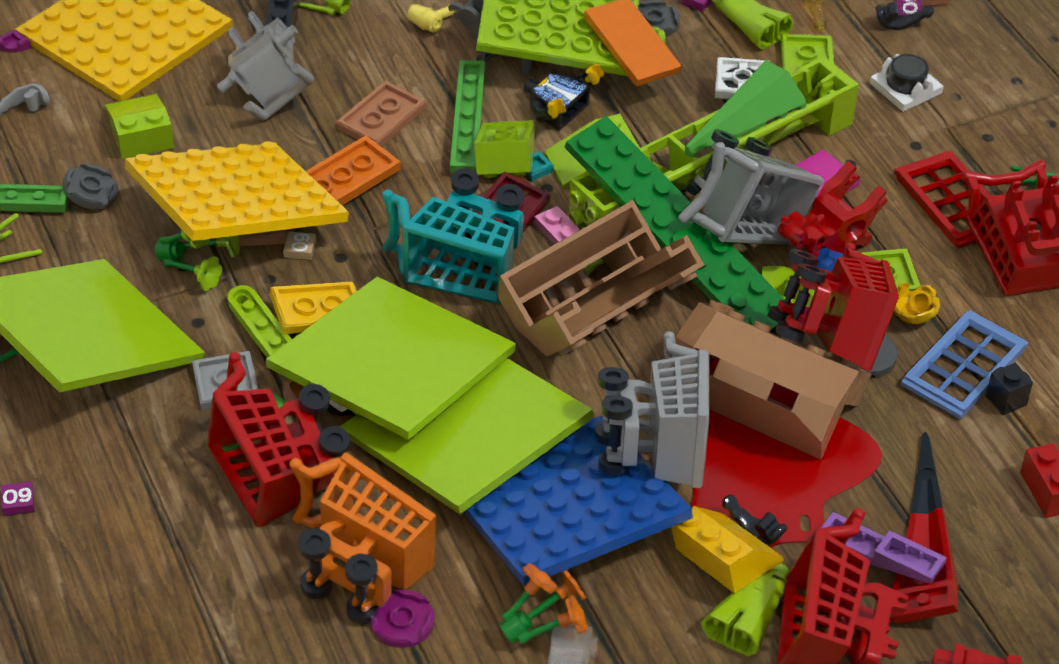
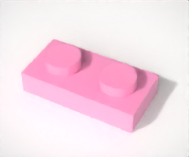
[534,206,580,245]

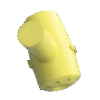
[407,4,454,33]

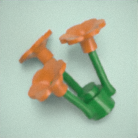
[499,563,588,644]

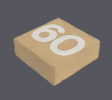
[283,231,316,260]

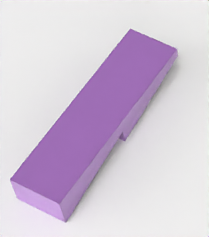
[821,512,947,583]

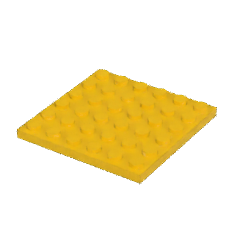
[15,0,233,101]
[125,141,349,241]

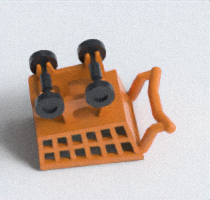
[289,453,436,624]

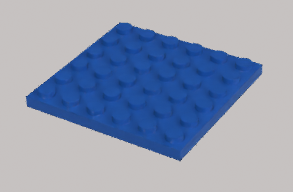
[463,416,693,587]

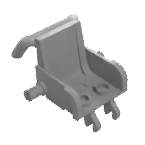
[217,11,314,120]

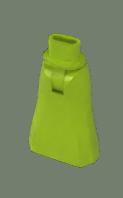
[711,0,794,50]
[701,563,790,657]

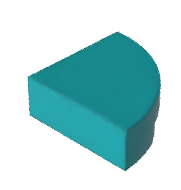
[527,151,554,182]

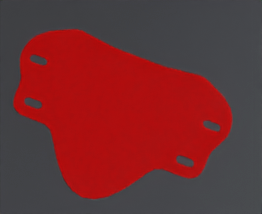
[691,358,882,548]

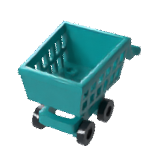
[382,168,524,304]

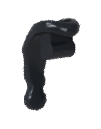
[875,2,934,30]
[722,494,788,546]

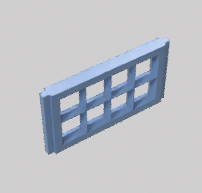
[900,310,1029,419]

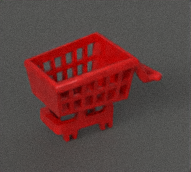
[962,159,1059,297]
[777,508,908,664]

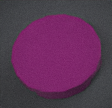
[371,590,435,648]

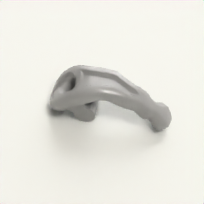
[0,83,50,115]

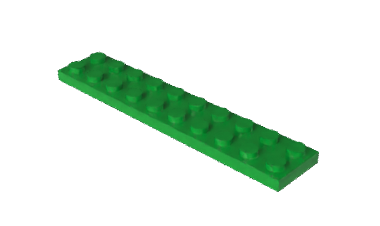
[564,115,785,333]

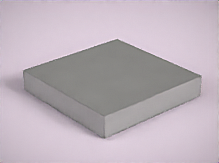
[192,351,258,410]

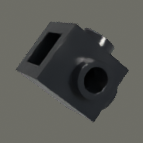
[986,362,1033,416]

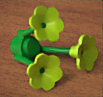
[155,230,240,291]

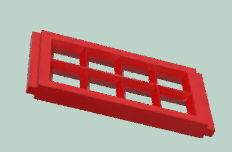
[894,151,999,248]

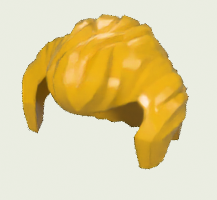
[894,282,940,324]

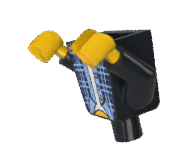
[524,64,604,131]

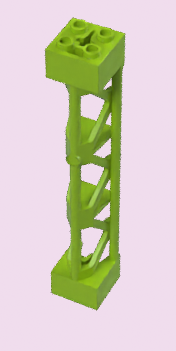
[568,56,859,230]

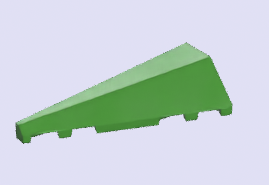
[685,60,807,158]

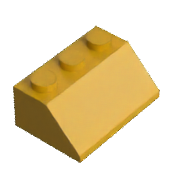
[671,506,783,594]

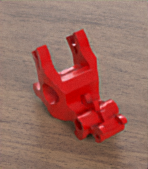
[777,161,888,257]

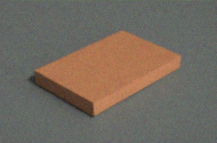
[336,80,427,147]

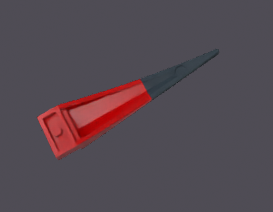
[892,432,959,624]

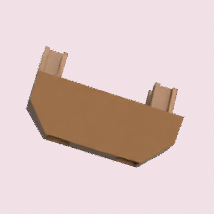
[498,200,704,357]
[675,300,872,459]

